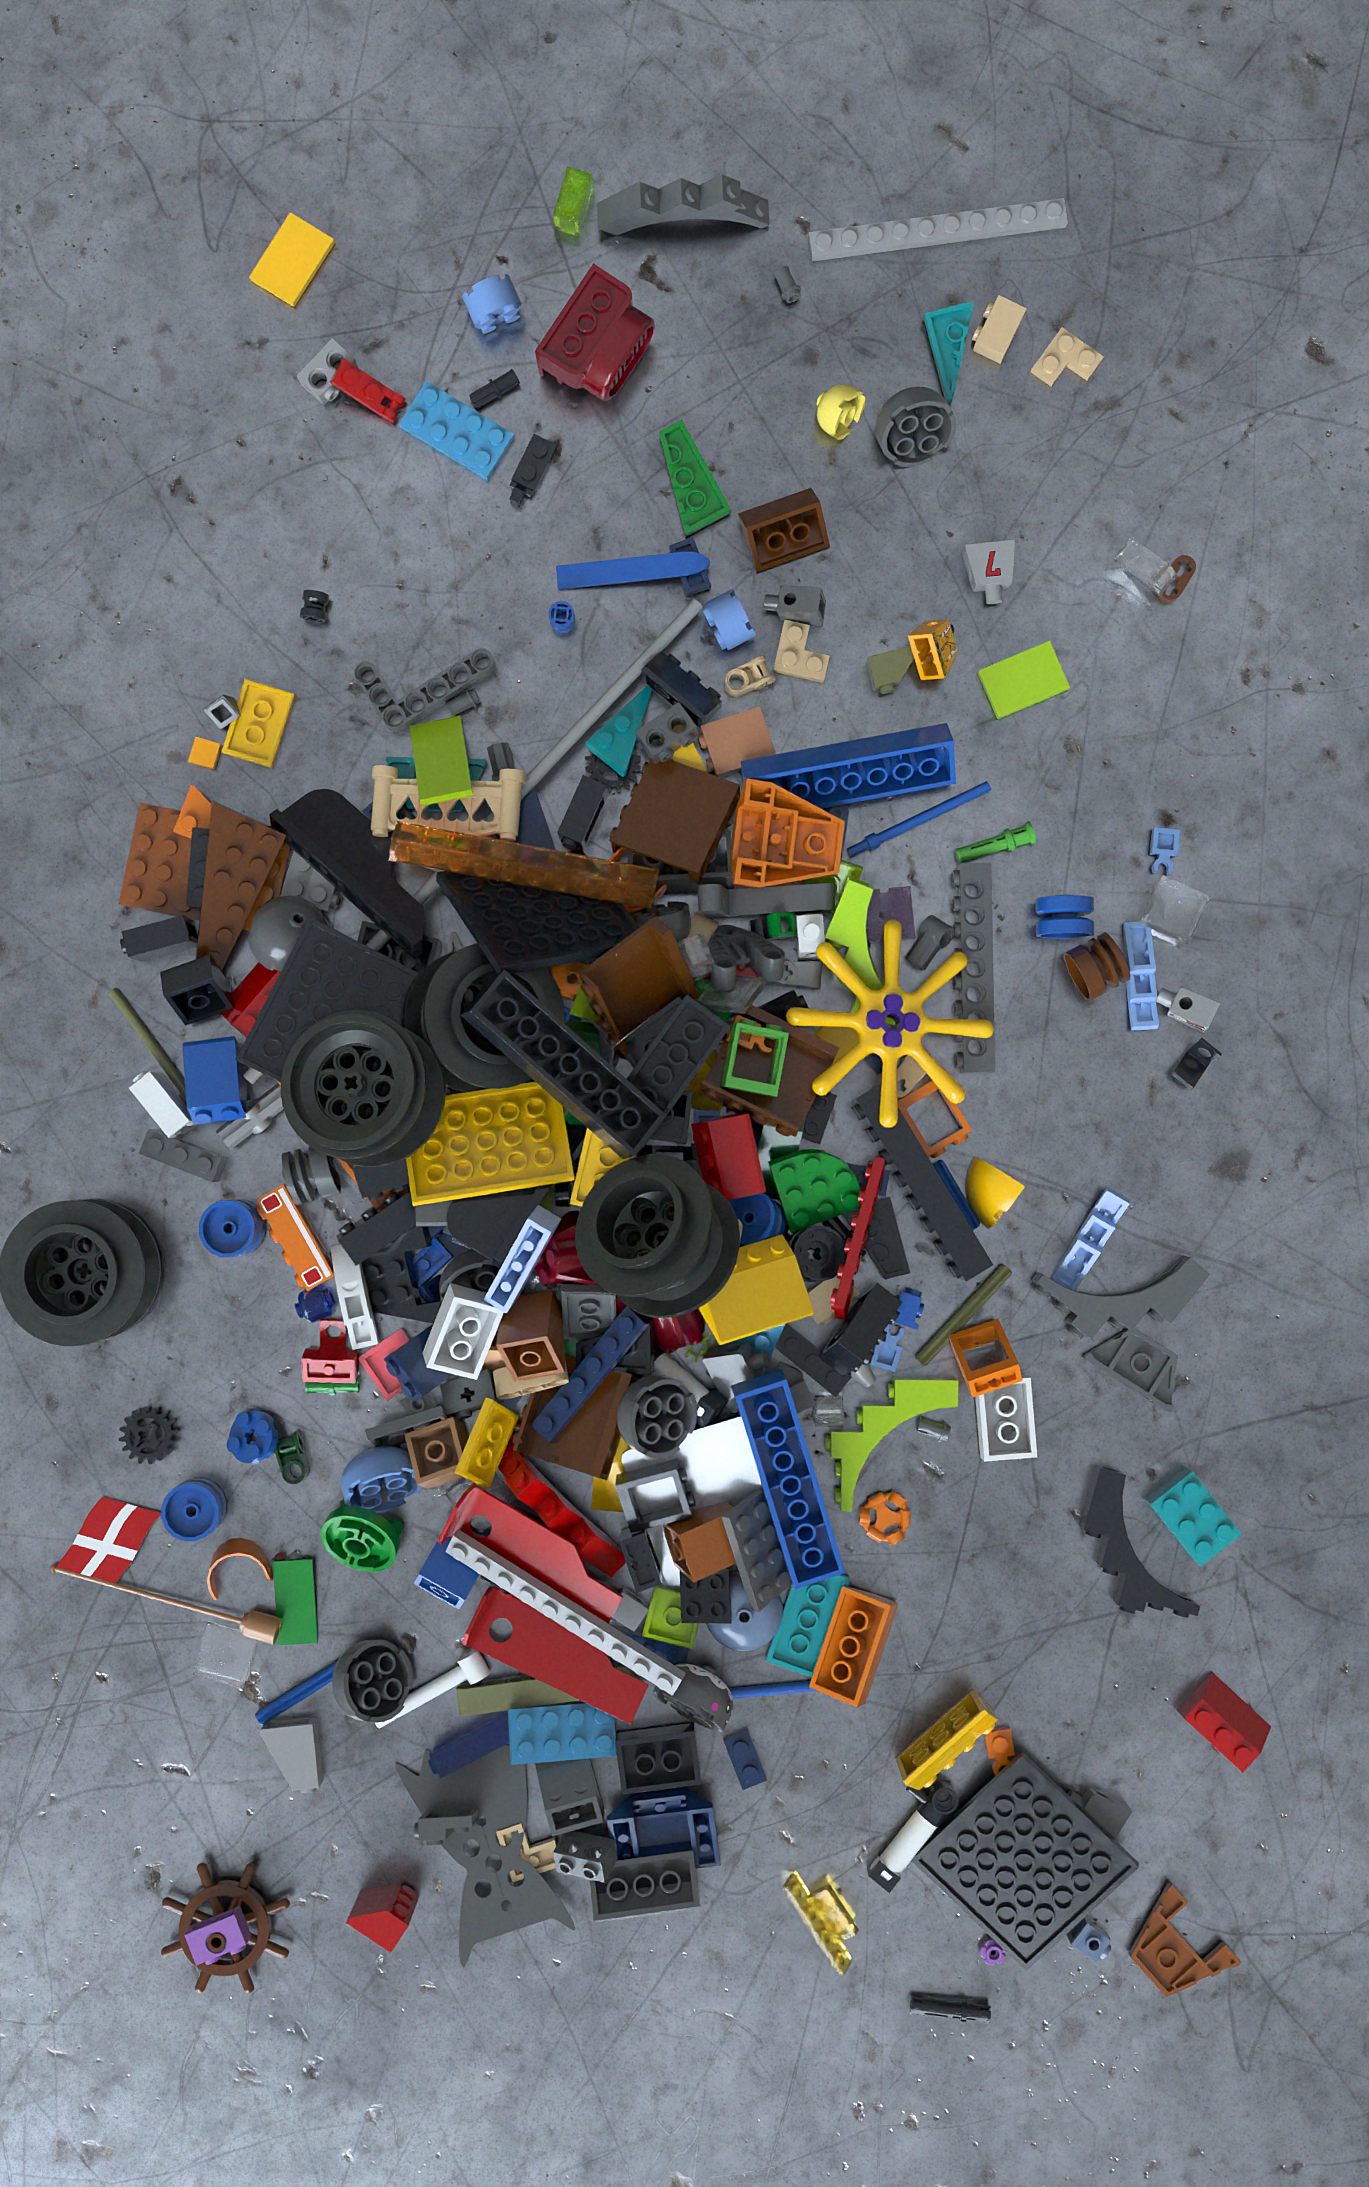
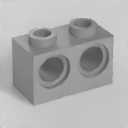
[297,338,358,405]

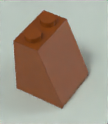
[496,1290,565,1381]
[662,1502,736,1582]

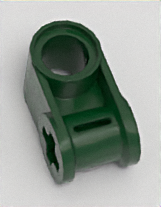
[274,1431,310,1485]

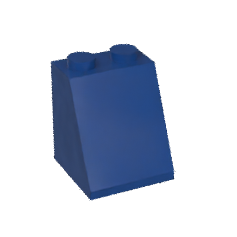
[182,1036,247,1125]
[414,1532,488,1609]

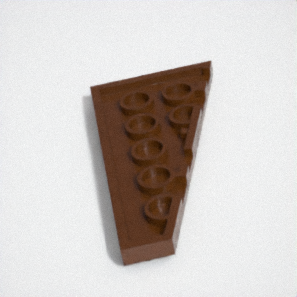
[195,800,286,972]

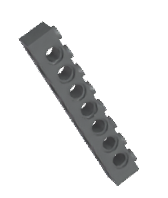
[952,863,995,1073]

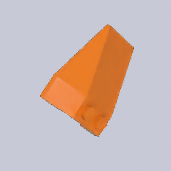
[729,778,845,888]

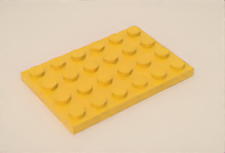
[406,1082,574,1206]

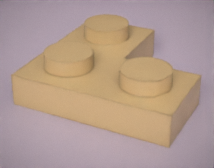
[1031,327,1104,387]
[773,620,829,683]
[496,1823,557,1882]

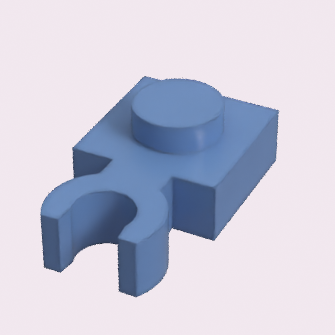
[1150,827,1180,875]
[869,1324,904,1372]

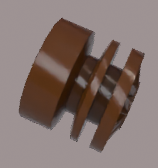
[1064,932,1130,1001]

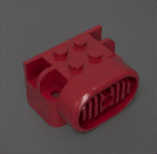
[535,264,655,401]

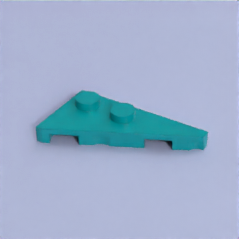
[923,301,974,403]
[586,685,652,777]

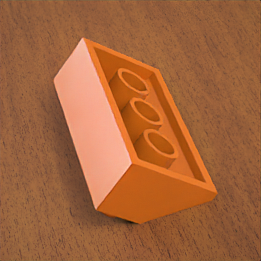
[809,1586,899,1707]

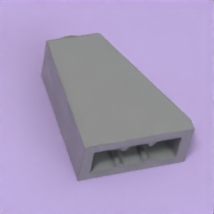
[260,1717,323,1793]

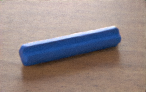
[933,1160,980,1230]

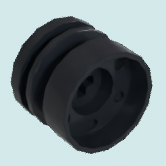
[786,1225,847,1282]

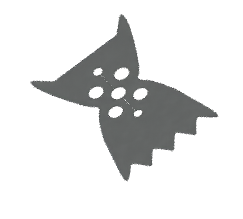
[395,1729,575,1968]

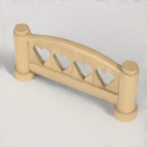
[371,765,526,841]

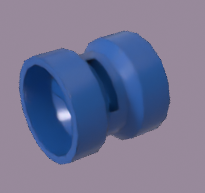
[548,601,576,633]

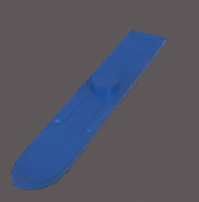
[556,552,710,590]

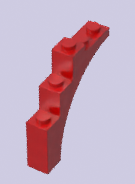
[498,1440,626,1578]

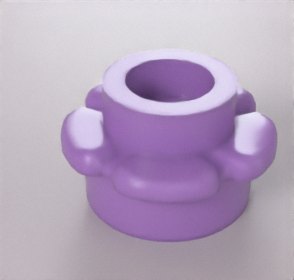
[980,1938,1006,1966]

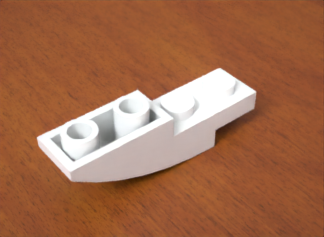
[331,1244,380,1350]

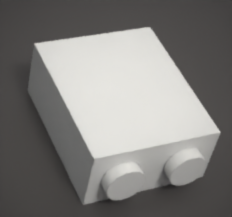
[129,1071,198,1138]

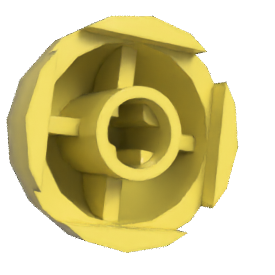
[816,384,866,440]

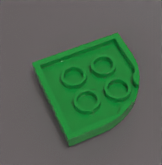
[768,1149,861,1233]

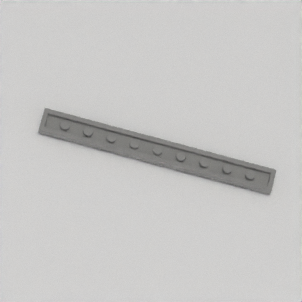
[808,198,1068,261]
[445,1529,686,1696]

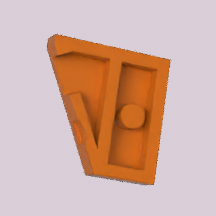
[173,785,211,839]

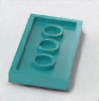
[765,1574,850,1678]

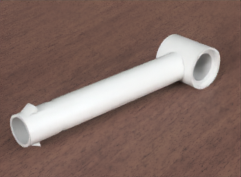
[375,1650,491,1728]

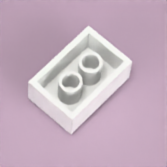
[423,1283,504,1380]
[975,1374,1037,1461]

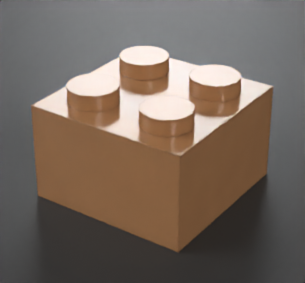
[404,1417,468,1490]

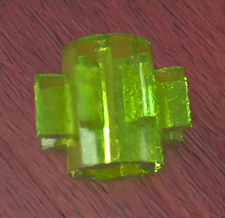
[685,1334,713,1362]

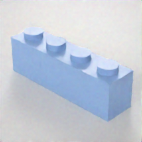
[484,1205,561,1314]

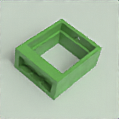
[720,1019,789,1097]

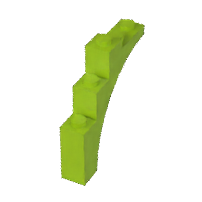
[825,875,896,1025]
[824,1377,958,1512]

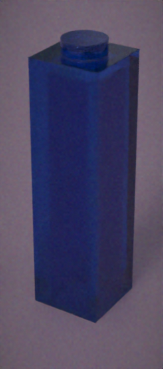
[428,1711,509,1779]

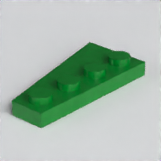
[659,419,731,537]

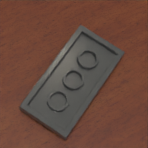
[722,1490,792,1612]

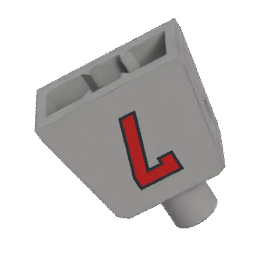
[962,540,1015,604]

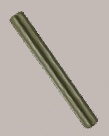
[915,1264,1012,1366]

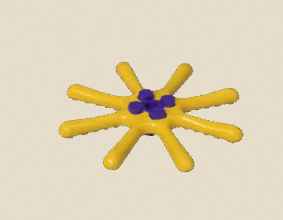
[786,920,994,1128]

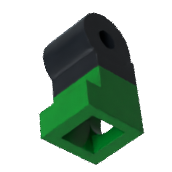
[749,912,797,941]

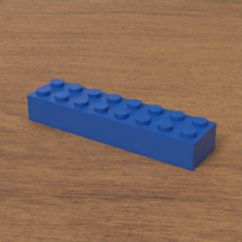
[740,723,956,808]
[731,1369,845,1589]

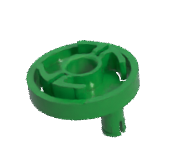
[321,1499,404,1572]

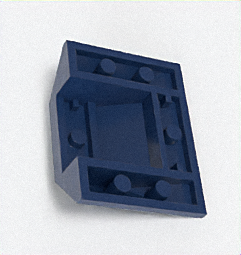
[607,1787,721,1869]

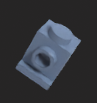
[1067,1917,1111,1962]

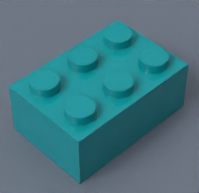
[1145,1467,1242,1567]

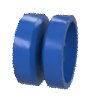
[1036,895,1094,938]
[728,1193,786,1247]
[199,1199,265,1258]
[161,1478,227,1541]

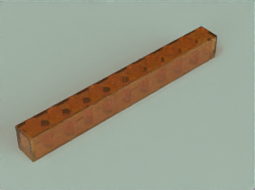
[389,821,659,909]

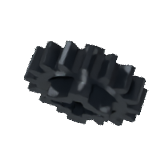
[585,746,641,792]
[119,1406,178,1464]

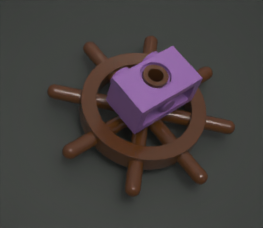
[161,1863,290,1993]

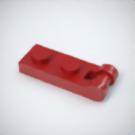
[329,358,406,423]

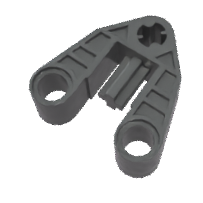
[707,925,785,991]

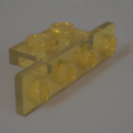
[783,1872,859,1976]

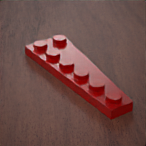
[830,1156,886,1321]

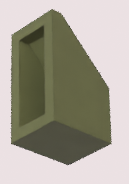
[866,646,914,694]

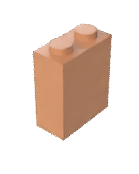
[697,706,776,778]

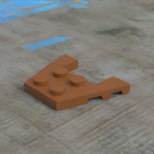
[1128,1882,1242,1997]

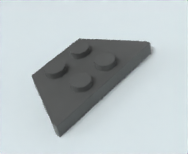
[1083,1328,1178,1413]

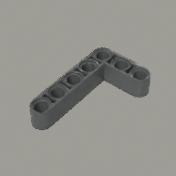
[354,648,496,733]
[698,883,835,919]

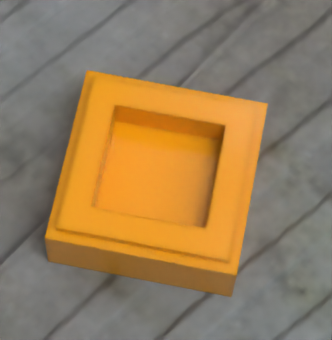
[188,737,222,770]

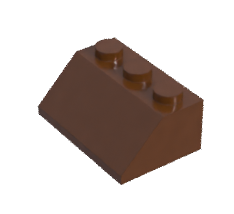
[738,488,830,572]

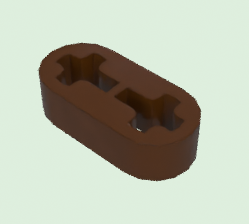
[1157,555,1196,603]

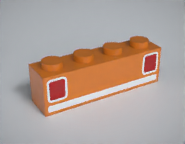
[256,1184,335,1291]

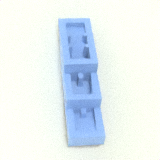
[1123,921,1159,1031]
[1051,1187,1130,1291]

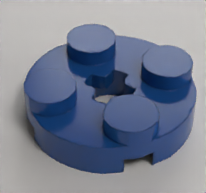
[226,1410,279,1464]

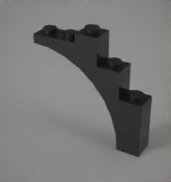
[1079,1464,1200,1618]

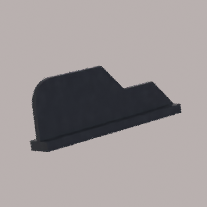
[269,789,424,959]
[446,1107,587,1269]

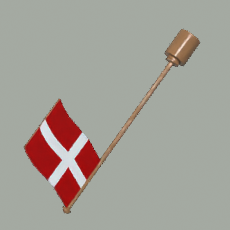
[50,1497,282,1645]

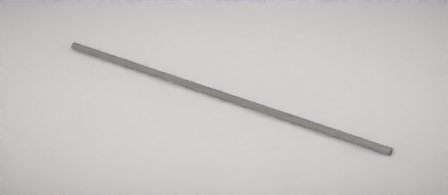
[243,599,702,1084]

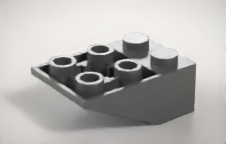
[535,1758,605,1837]

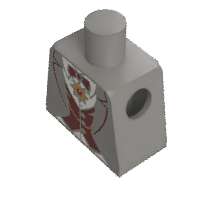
[1156,987,1220,1034]

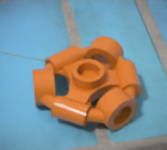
[859,1490,911,1545]

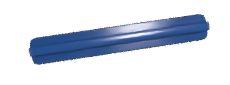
[255,1660,338,1725]

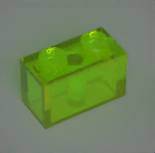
[553,166,594,236]

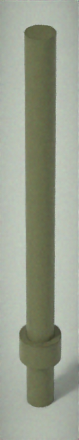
[108,988,186,1104]

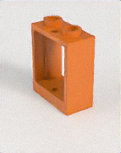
[898,1080,972,1159]
[949,1319,1023,1398]

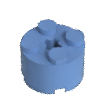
[462,274,523,334]
[702,588,756,650]

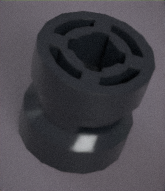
[300,590,329,623]

